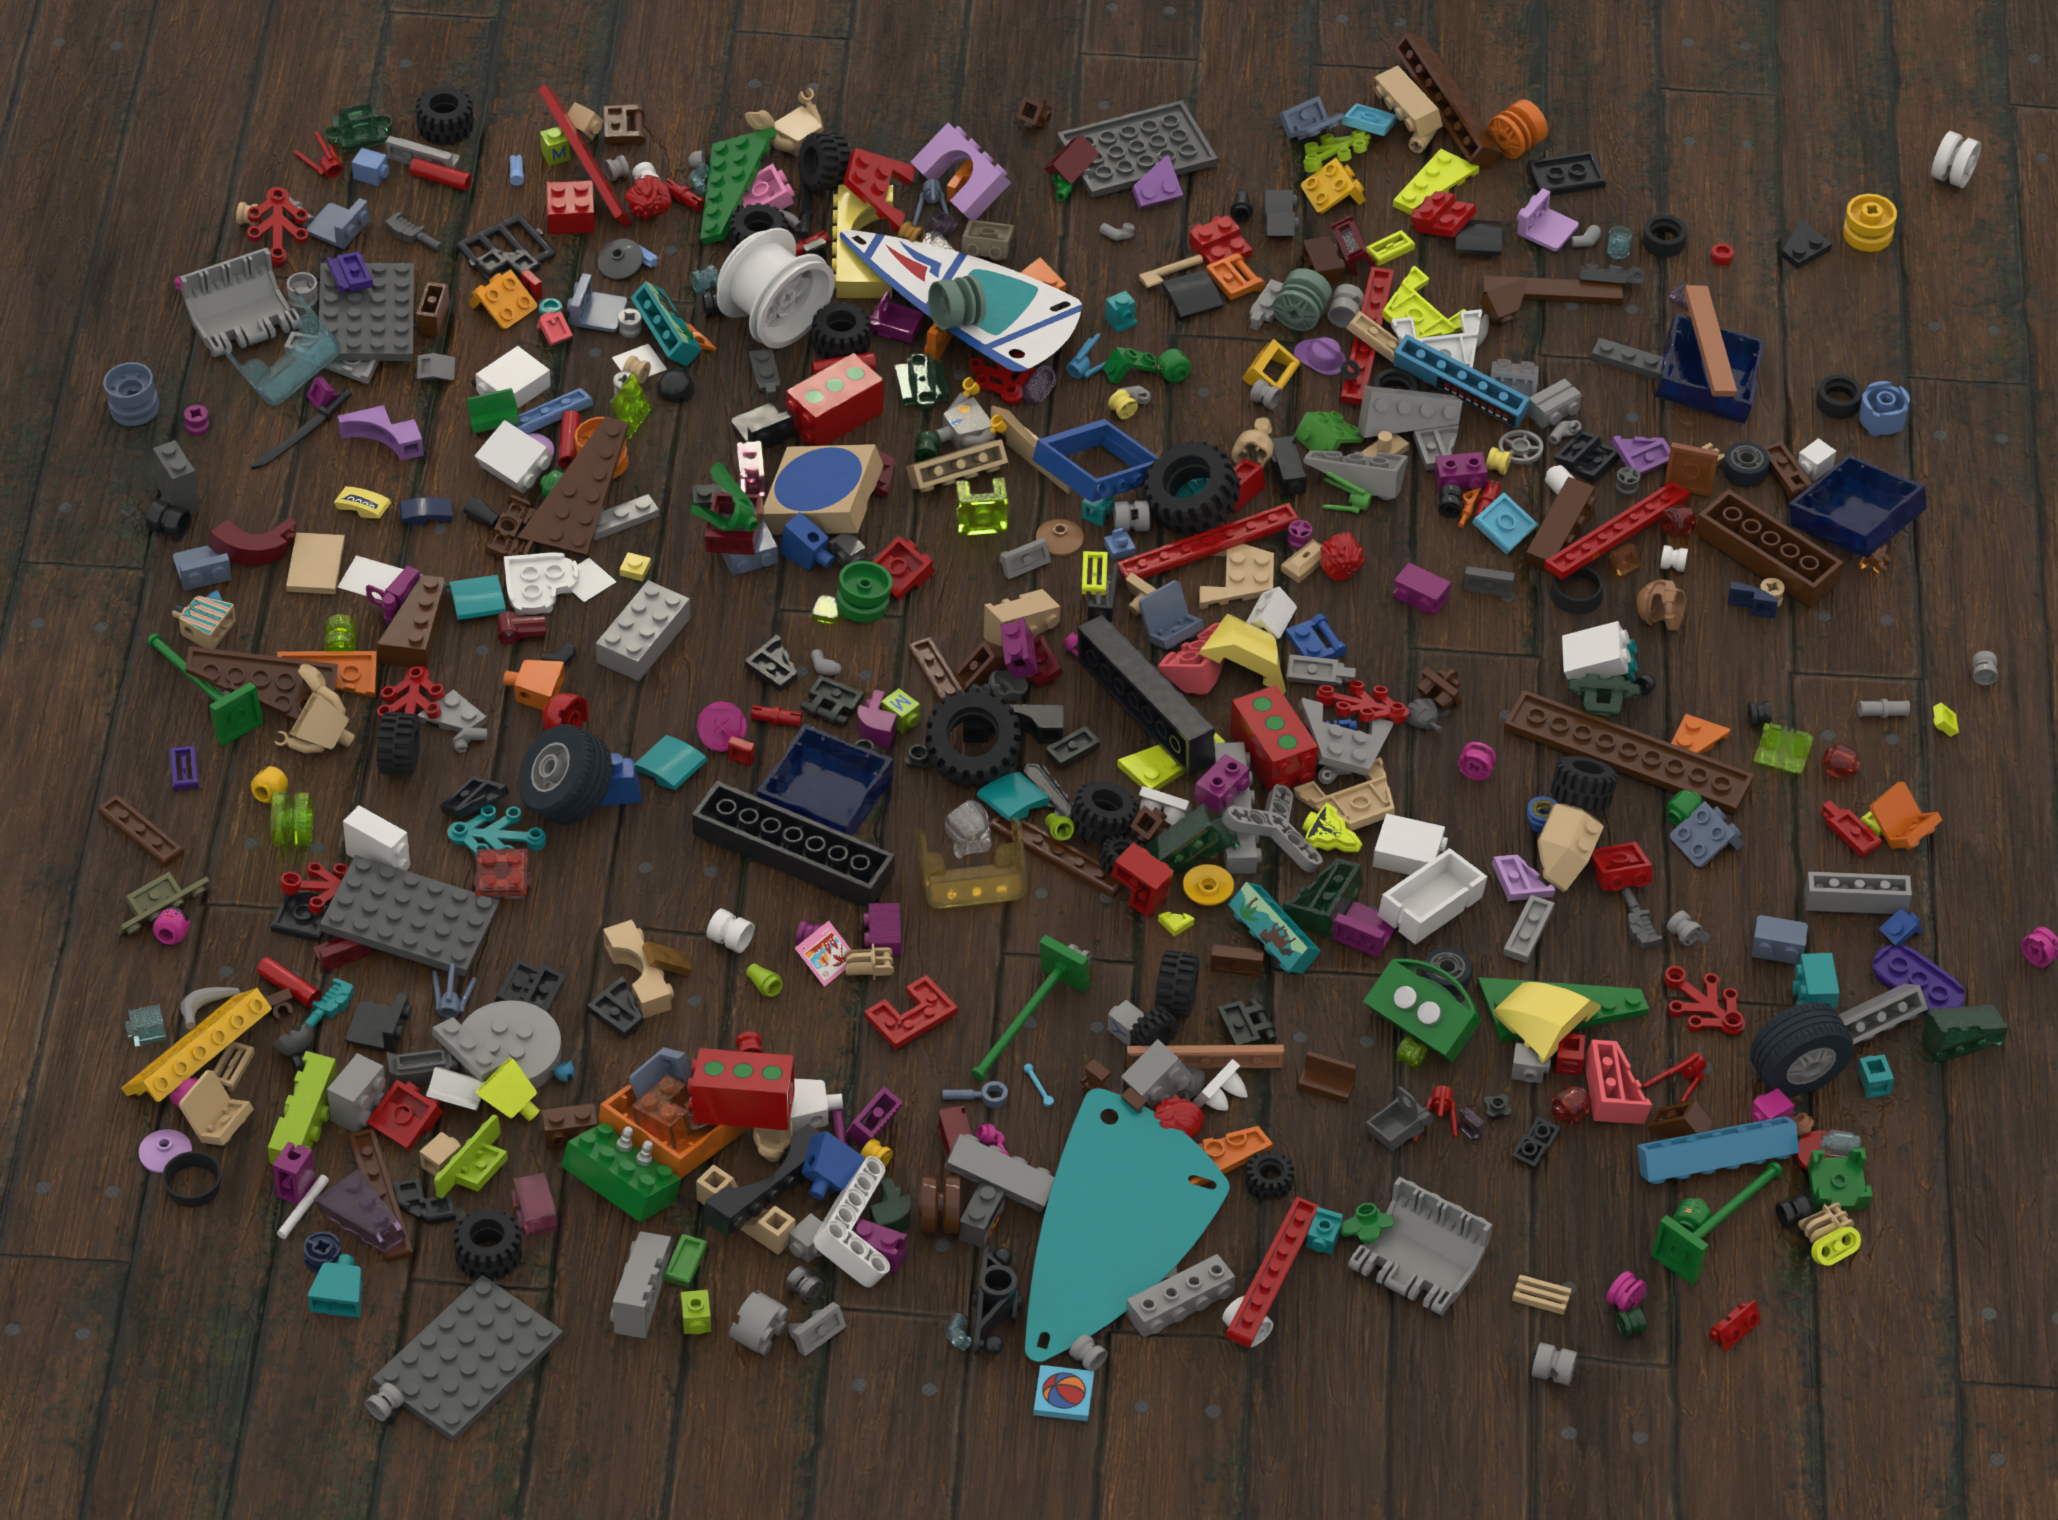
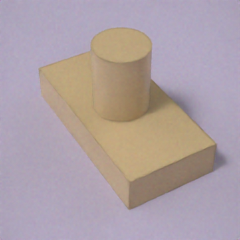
[1362,431,1409,457]
[1125,573,1157,616]

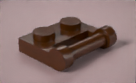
[603,105,646,145]

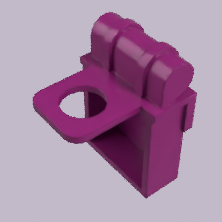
[869,290,924,344]
[366,565,420,626]

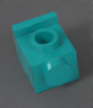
[1105,291,1137,333]
[1081,485,1115,527]
[1857,1054,1894,1099]
[1306,1207,1343,1255]

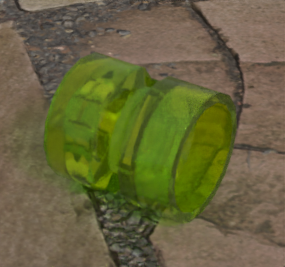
[324,614,357,651]

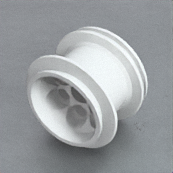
[717,228,835,348]

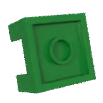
[1807,1148,1872,1212]

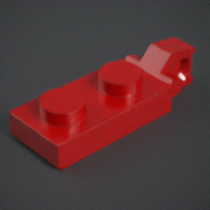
[1821,800,1882,858]

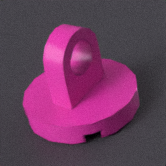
[696,701,747,752]

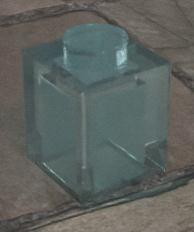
[125,1004,166,1046]

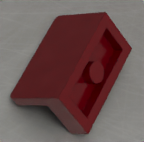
[1044,134,1099,184]
[313,937,372,972]

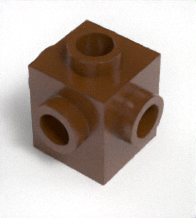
[1016,95,1053,129]
[1129,806,1171,845]

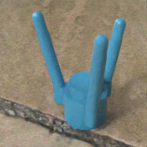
[1066,333,1105,379]

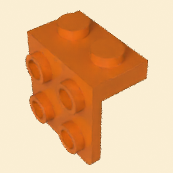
[1870,781,1942,850]

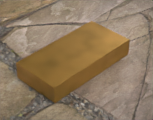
[642,941,693,976]

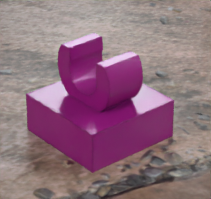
[306,376,339,409]

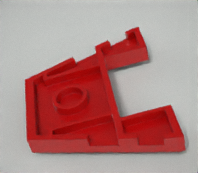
[843,148,916,233]

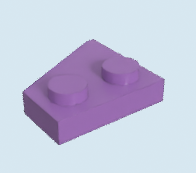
[1132,155,1183,209]
[1611,436,1670,476]

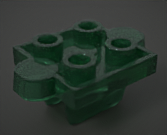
[324,103,393,153]
[895,353,950,410]
[1566,674,1641,716]

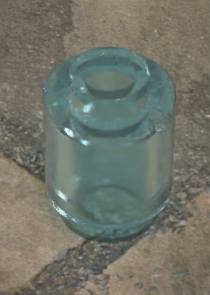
[1820,1129,1860,1157]

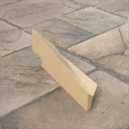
[991,406,1071,494]

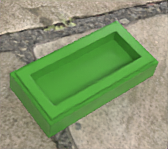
[663,1234,708,1288]

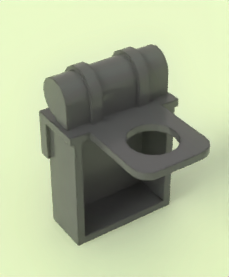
[1366,1086,1434,1151]

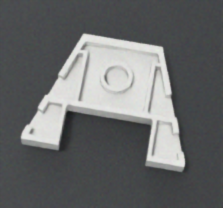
[1391,309,1482,382]

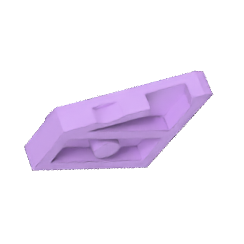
[1492,855,1556,901]

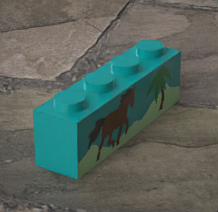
[631,281,702,366]
[1228,882,1321,974]

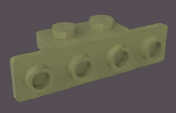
[117,872,209,936]

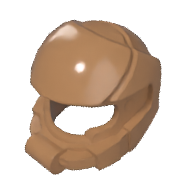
[1636,579,1686,631]

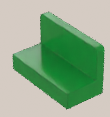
[466,388,520,433]

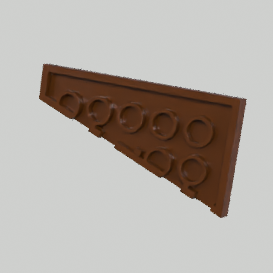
[185,646,338,721]

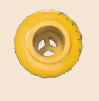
[251,766,288,804]

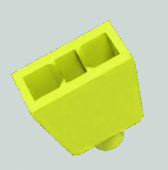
[475,1057,540,1121]

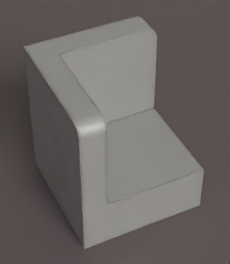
[417,353,455,381]

